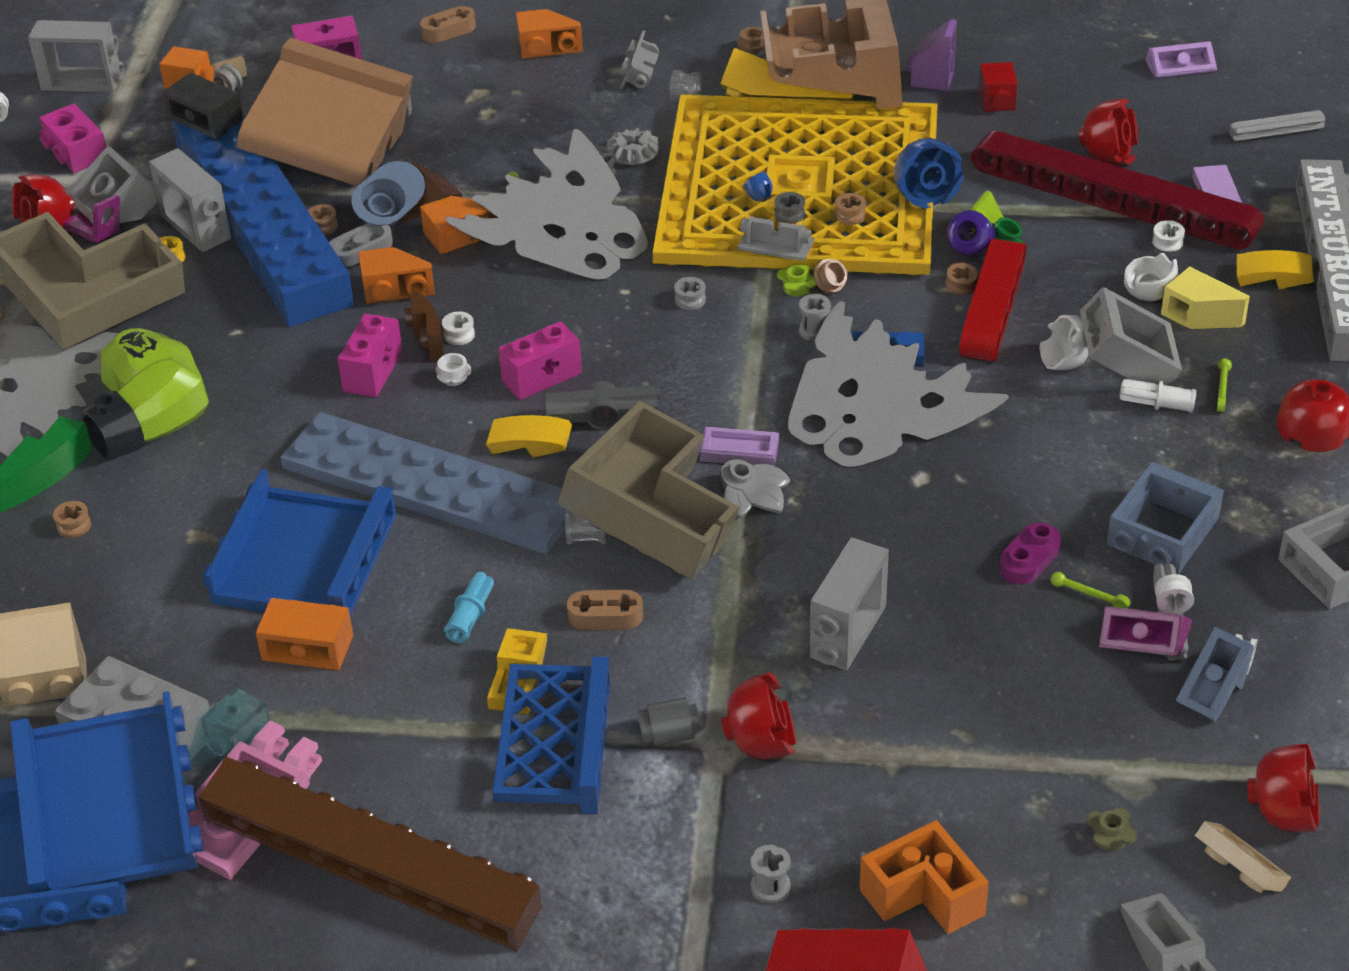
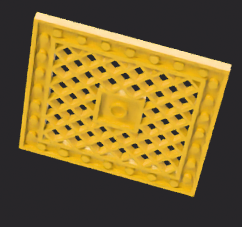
[652,94,937,275]

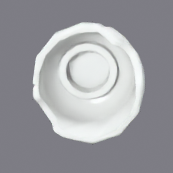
[1124,253,1178,302]
[1039,315,1089,370]

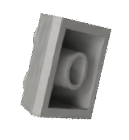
[66,145,157,224]

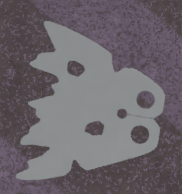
[445,129,648,280]
[788,301,1008,467]
[0,325,118,457]

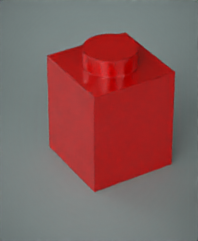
[978,62,1018,112]

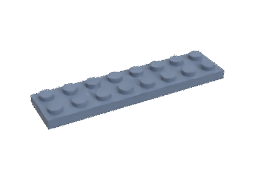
[280,412,575,555]

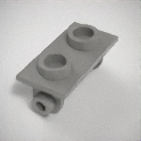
[619,30,660,89]
[738,216,814,261]

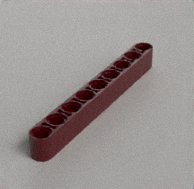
[970,131,1264,250]

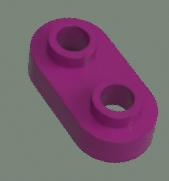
[999,523,1061,585]

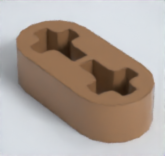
[420,6,476,43]
[566,590,644,630]

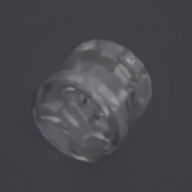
[669,69,702,102]

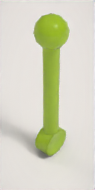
[1217,358,1232,412]
[1050,572,1130,609]

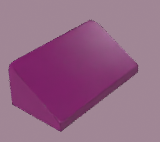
[1099,606,1192,657]

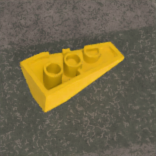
[720,48,855,101]

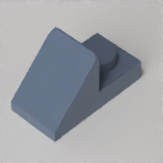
[1175,627,1254,722]

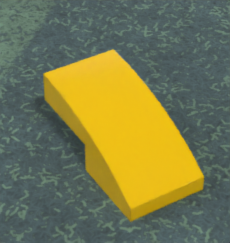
[1237,250,1314,290]
[486,415,572,458]
[487,628,547,715]

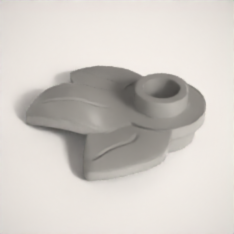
[720,459,790,518]

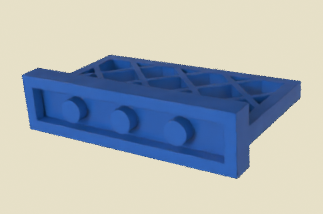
[492,656,610,814]

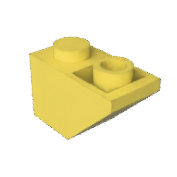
[1161,267,1250,329]

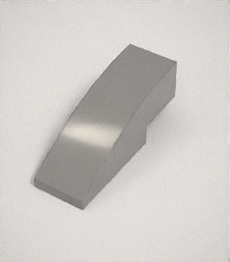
[1121,893,1217,971]

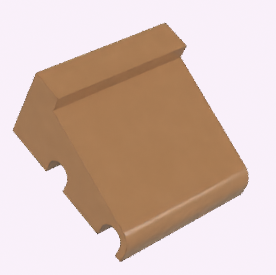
[760,0,903,109]
[236,37,413,186]

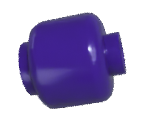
[947,210,995,258]

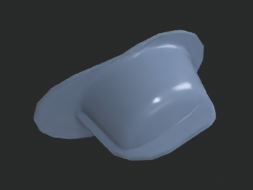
[351,161,425,227]

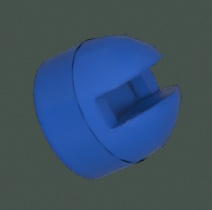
[743,172,773,202]

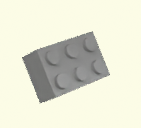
[54,656,216,760]

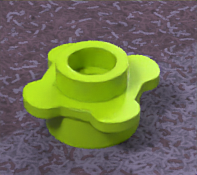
[777,264,817,297]

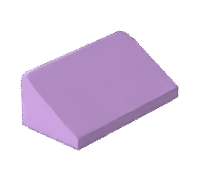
[1145,41,1217,79]

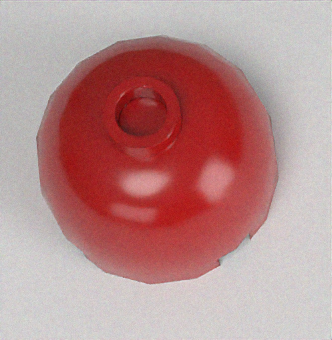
[1079,99,1138,165]
[12,174,74,230]
[1276,379,1349,452]
[721,672,796,760]
[1247,743,1320,833]

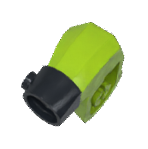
[81,328,209,459]

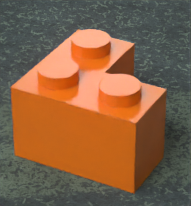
[860,820,989,934]

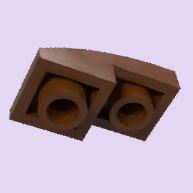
[405,291,444,363]

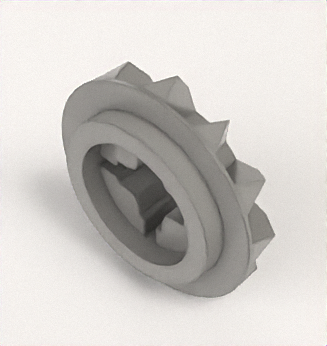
[607,128,659,165]

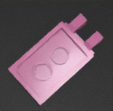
[190,720,323,880]

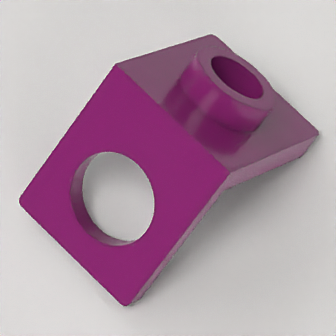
[63,195,120,243]

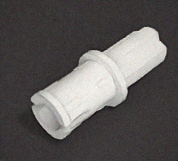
[1119,379,1196,413]

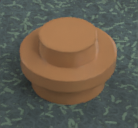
[737,27,765,55]
[814,259,848,294]

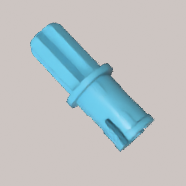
[444,572,494,643]

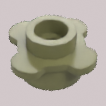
[1087,808,1137,851]

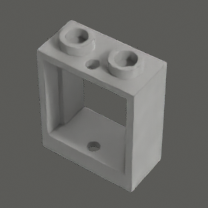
[28,20,124,93]
[149,148,231,252]
[1080,287,1182,385]
[1278,503,1349,609]
[810,537,889,671]

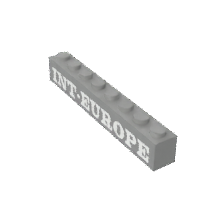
[1296,159,1349,362]

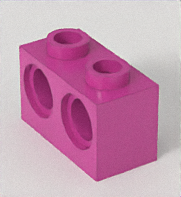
[39,103,106,173]

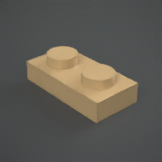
[1195,821,1292,893]

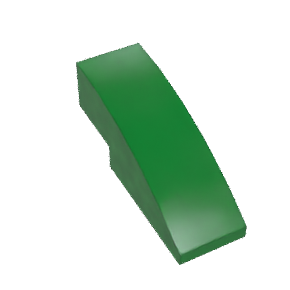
[0,416,93,513]

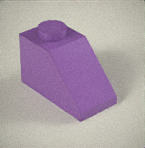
[906,19,957,91]

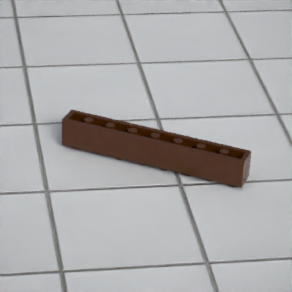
[198,756,542,952]

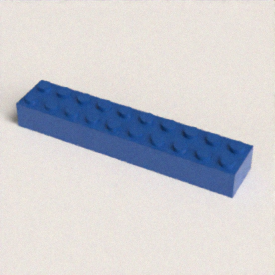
[171,113,354,327]

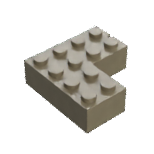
[0,212,185,350]
[557,401,739,580]

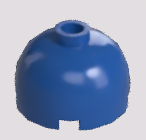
[894,138,964,209]

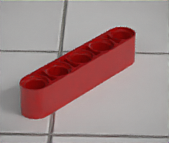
[959,238,1027,362]

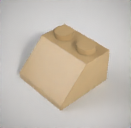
[0,603,87,707]

